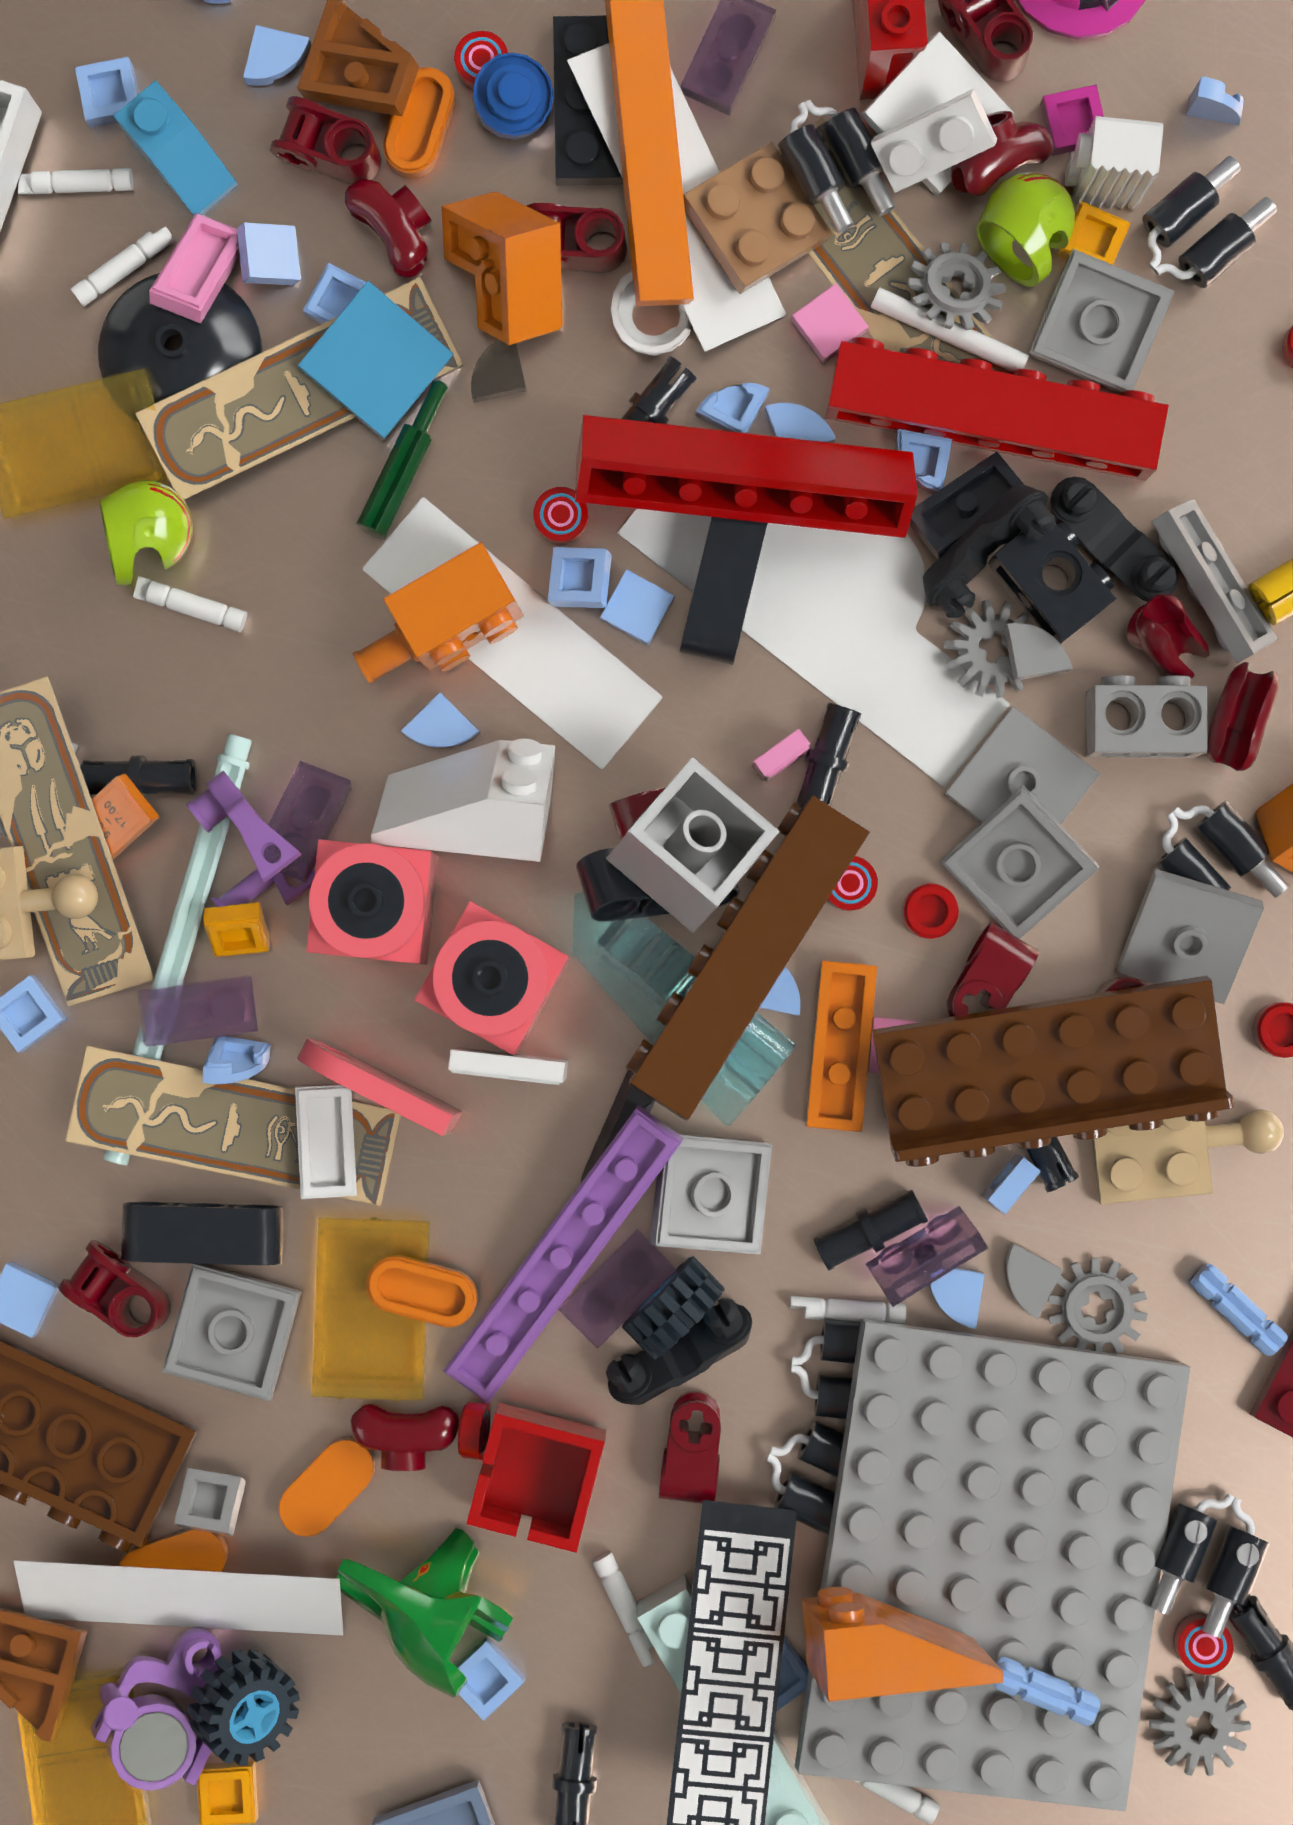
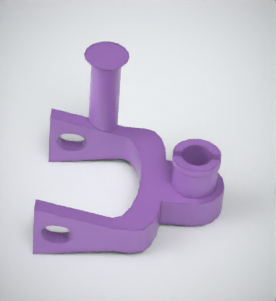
[186,770,315,907]

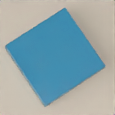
[298,281,454,440]

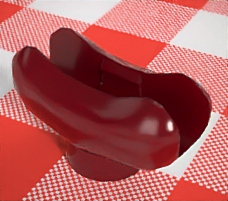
[950,111,1054,196]
[345,179,432,278]
[1127,594,1209,680]
[1206,662,1280,771]
[350,1404,459,1471]

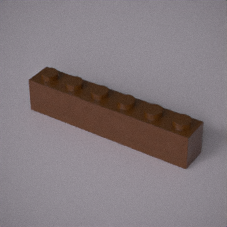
[625,795,870,1120]

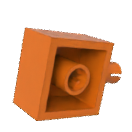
[352,541,524,684]

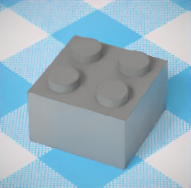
[606,757,780,933]

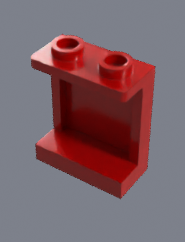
[852,0,928,100]

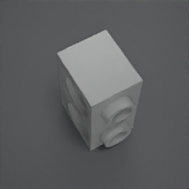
[1086,675,1207,758]

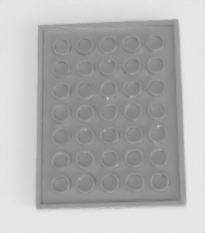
[794,1319,1190,1811]

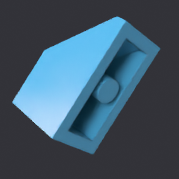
[113,80,238,216]

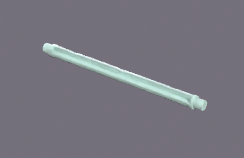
[103,734,252,1165]

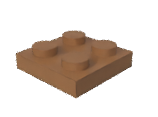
[683,142,833,294]

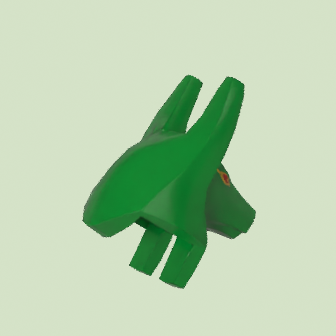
[335,1528,513,1698]

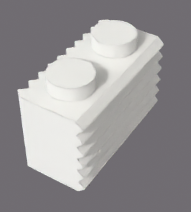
[1065,116,1164,211]

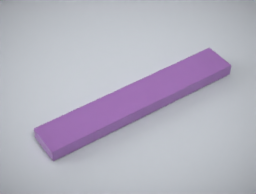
[443,1105,684,1404]

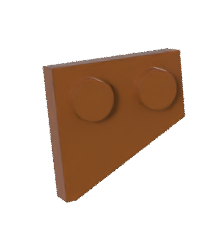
[297,0,419,116]
[0,1607,88,1742]

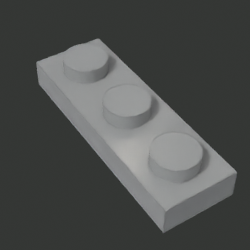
[1152,498,1278,663]

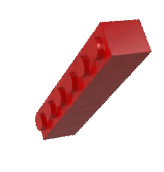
[825,337,1169,481]
[575,415,918,538]

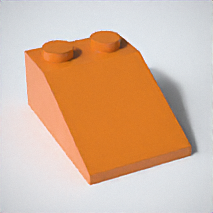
[802,1587,1003,1702]

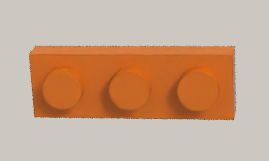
[805,961,877,1132]

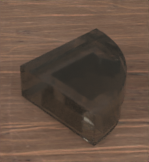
[471,340,527,403]

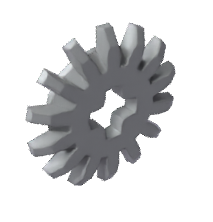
[908,242,1006,330]
[944,599,1029,698]
[1048,1258,1148,1354]
[1149,1674,1251,1776]

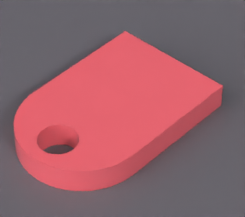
[297,1037,463,1136]

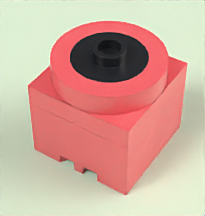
[306,839,439,965]
[414,901,572,1055]

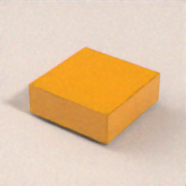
[1056,201,1131,265]
[204,902,270,957]
[197,1761,259,1825]

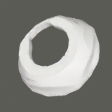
[610,271,691,356]

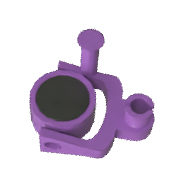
[90,1627,221,1791]

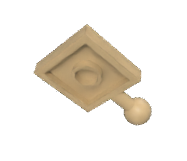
[0,846,98,960]
[1092,1109,1284,1205]

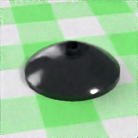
[98,273,263,424]

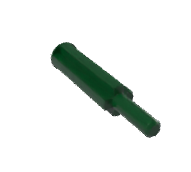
[355,380,448,539]

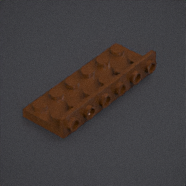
[872,975,1234,1167]
[0,1341,198,1553]

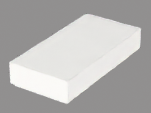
[295,1084,357,1199]

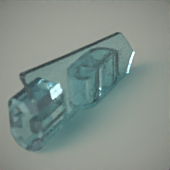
[572,892,796,1126]

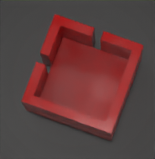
[466,1402,606,1553]

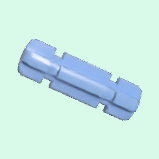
[1190,1264,1288,1356]
[993,1657,1101,1726]

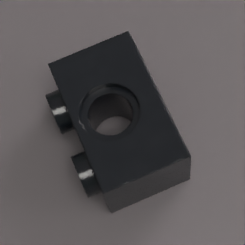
[987,519,1117,644]

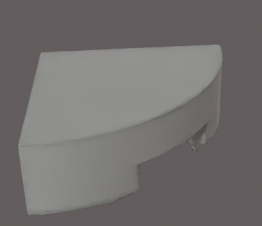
[1004,623,1072,681]
[1005,1242,1063,1319]

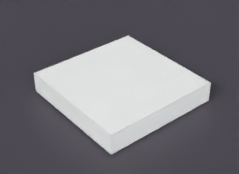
[860,31,1014,195]
[448,1047,568,1085]

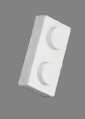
[871,88,997,193]

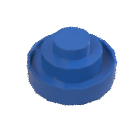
[472,52,554,140]

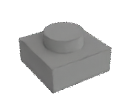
[174,1468,246,1536]

